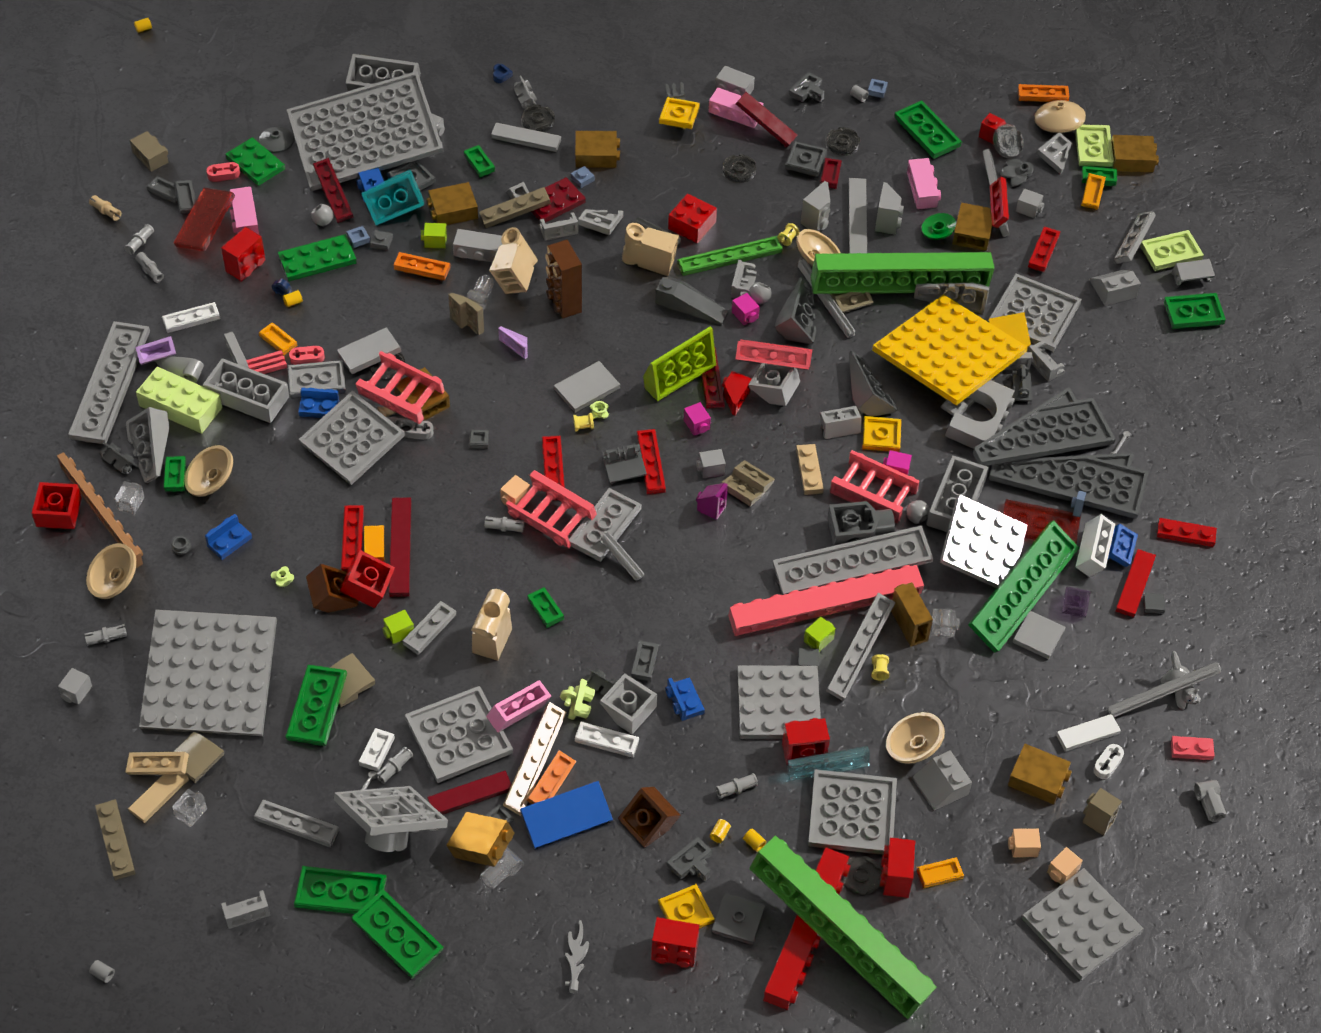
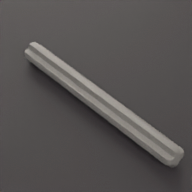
[798,259,855,338]
[1108,662,1221,717]

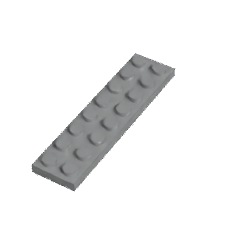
[68,321,150,444]
[773,525,933,595]

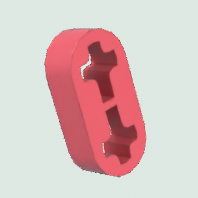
[207,162,240,182]
[289,346,325,365]

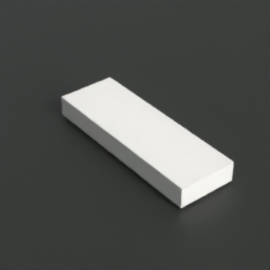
[162,302,220,333]
[1056,714,1121,752]
[575,722,639,758]

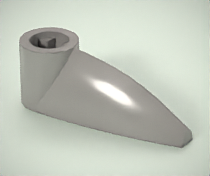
[155,356,204,383]

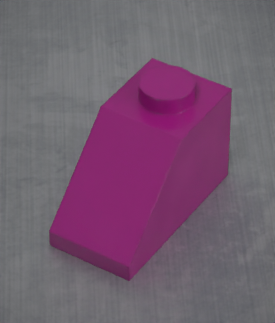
[696,483,728,520]

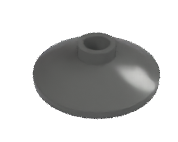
[259,127,294,153]

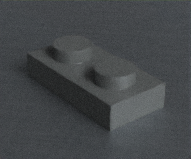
[631,641,659,682]

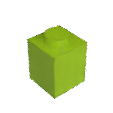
[421,223,447,248]
[382,610,414,644]
[804,617,836,652]

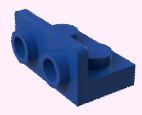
[298,388,339,418]
[205,514,252,560]
[1107,523,1138,567]
[665,677,705,721]

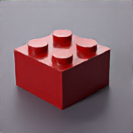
[668,193,717,244]
[221,227,266,282]
[32,482,82,529]
[340,550,395,608]
[782,718,830,765]
[880,838,915,898]
[651,917,700,967]

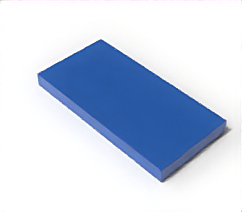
[520,781,613,849]

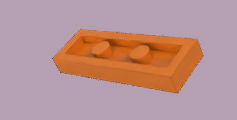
[1018,84,1069,102]
[394,252,450,281]
[526,750,576,804]

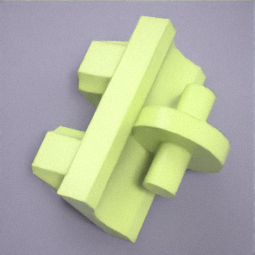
[560,679,595,720]

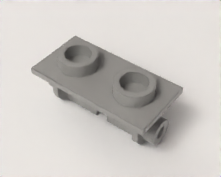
[513,76,538,109]

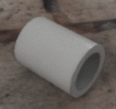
[850,85,869,102]
[89,960,115,983]

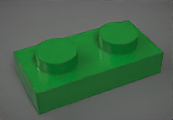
[464,145,495,177]
[1082,166,1117,186]
[164,456,186,492]
[527,587,564,628]

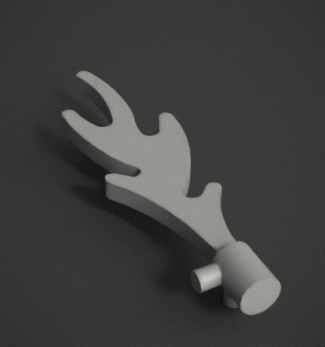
[565,920,589,994]

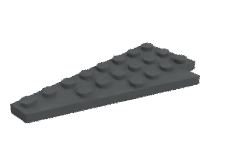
[972,388,1116,466]
[989,453,1149,519]

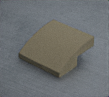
[830,292,874,313]
[448,293,484,335]
[722,460,775,507]
[330,653,375,707]
[174,732,224,783]

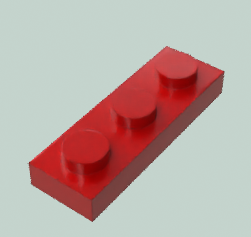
[990,176,1009,228]
[1028,227,1061,272]
[1157,518,1217,547]

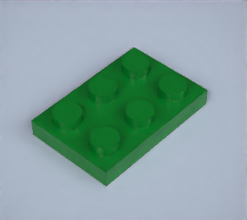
[225,137,285,186]
[1164,293,1226,329]

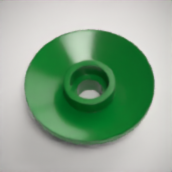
[922,213,956,240]

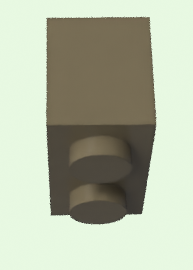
[130,131,169,172]
[1083,788,1122,836]

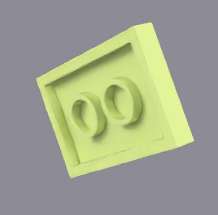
[1075,125,1114,167]
[1140,230,1204,271]

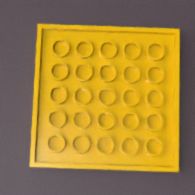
[872,294,1027,405]

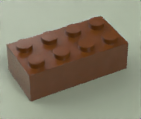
[545,239,582,319]

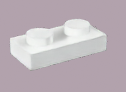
[359,728,395,772]

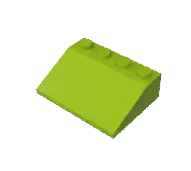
[643,326,716,401]

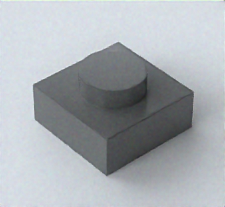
[370,230,393,251]

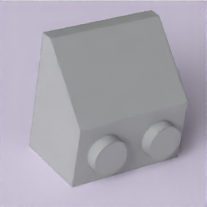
[801,181,830,232]
[875,182,904,235]
[1090,270,1141,306]
[749,363,800,406]
[600,673,657,734]
[912,750,972,811]

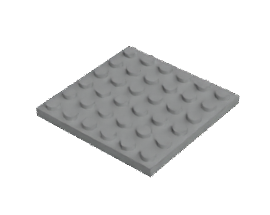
[139,610,277,736]

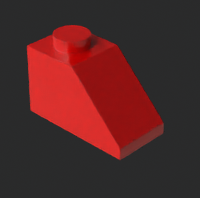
[979,113,1008,145]
[722,371,752,416]

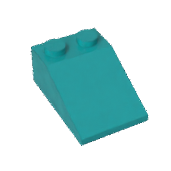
[361,170,425,225]

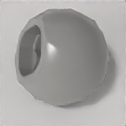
[311,204,333,226]
[749,282,772,304]
[906,500,930,524]

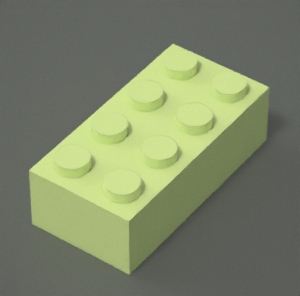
[136,367,222,434]

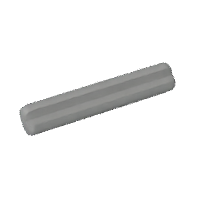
[601,532,644,581]

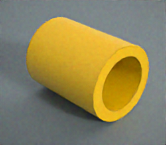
[134,18,152,33]
[283,290,303,307]
[710,819,731,843]
[743,829,767,852]

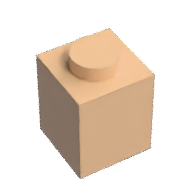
[500,475,530,506]
[1008,829,1041,857]
[1047,847,1083,885]

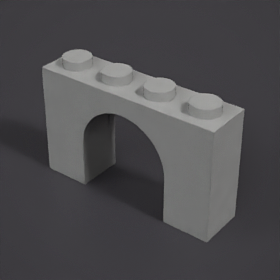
[945,380,1015,449]

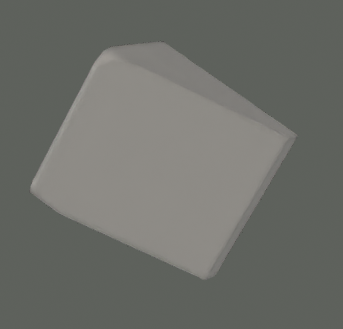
[506,182,529,199]

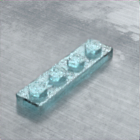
[788,746,870,780]

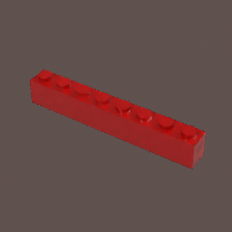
[763,848,851,1010]

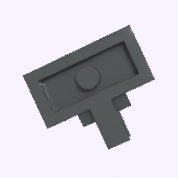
[789,72,825,102]
[667,837,712,882]

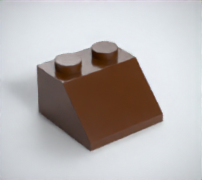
[306,564,359,613]
[618,787,681,847]

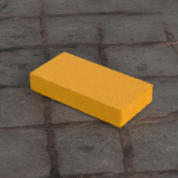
[1081,173,1106,210]
[259,322,297,356]
[364,525,384,561]
[916,857,964,889]

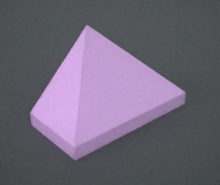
[498,326,528,359]
[135,336,176,365]

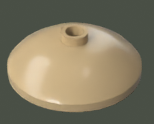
[1035,100,1086,133]
[796,229,841,266]
[185,445,233,497]
[86,543,136,599]
[886,712,945,764]

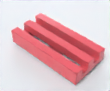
[246,350,287,374]

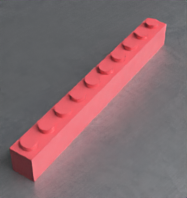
[728,565,924,636]

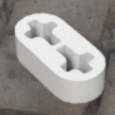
[1094,744,1124,779]

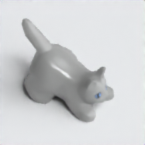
[1161,651,1201,710]

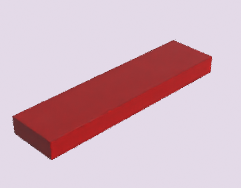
[637,429,666,494]
[542,436,565,501]
[341,505,364,572]
[1116,549,1156,618]

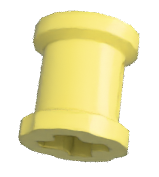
[778,223,800,246]
[573,413,594,432]
[871,654,889,681]

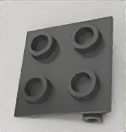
[602,443,647,483]

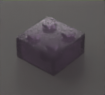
[1061,586,1091,618]

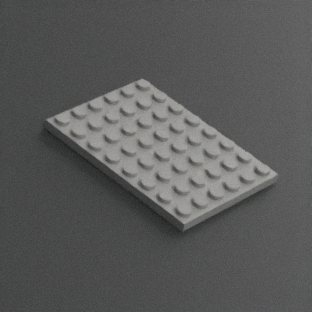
[287,71,444,191]

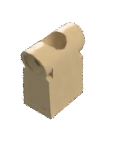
[622,223,679,276]
[489,227,538,294]
[471,589,512,661]

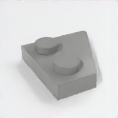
[1036,132,1072,174]
[578,209,623,235]

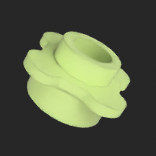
[590,401,609,419]
[271,566,294,587]

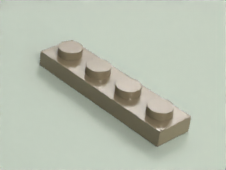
[479,187,551,228]
[95,799,136,880]

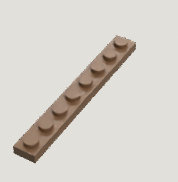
[57,452,143,568]

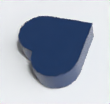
[493,64,513,83]
[271,278,292,296]

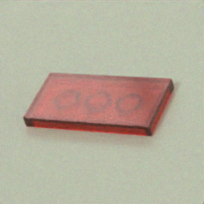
[174,188,235,251]
[1003,499,1081,544]

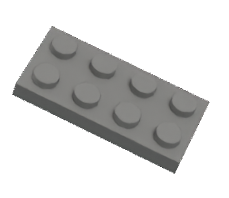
[569,488,642,562]

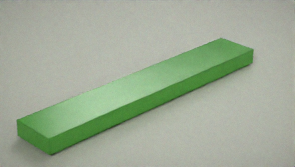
[677,236,783,276]

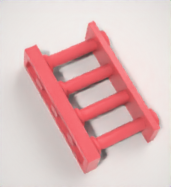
[736,339,812,369]
[356,351,444,424]
[830,450,920,524]
[506,470,597,548]

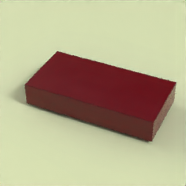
[820,158,842,189]

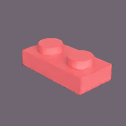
[1171,736,1214,760]

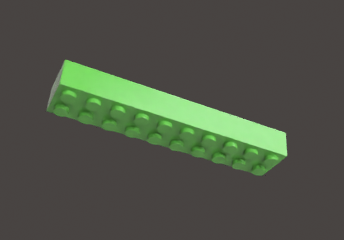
[811,252,994,294]
[749,835,937,1019]

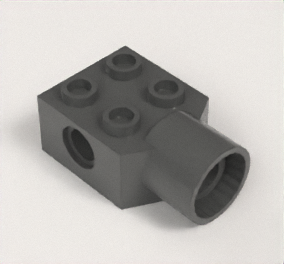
[827,501,895,546]

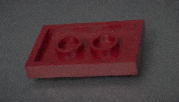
[531,177,586,223]

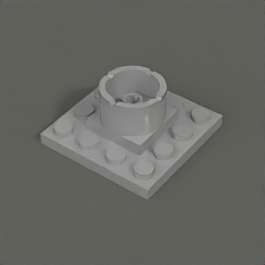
[334,786,448,852]

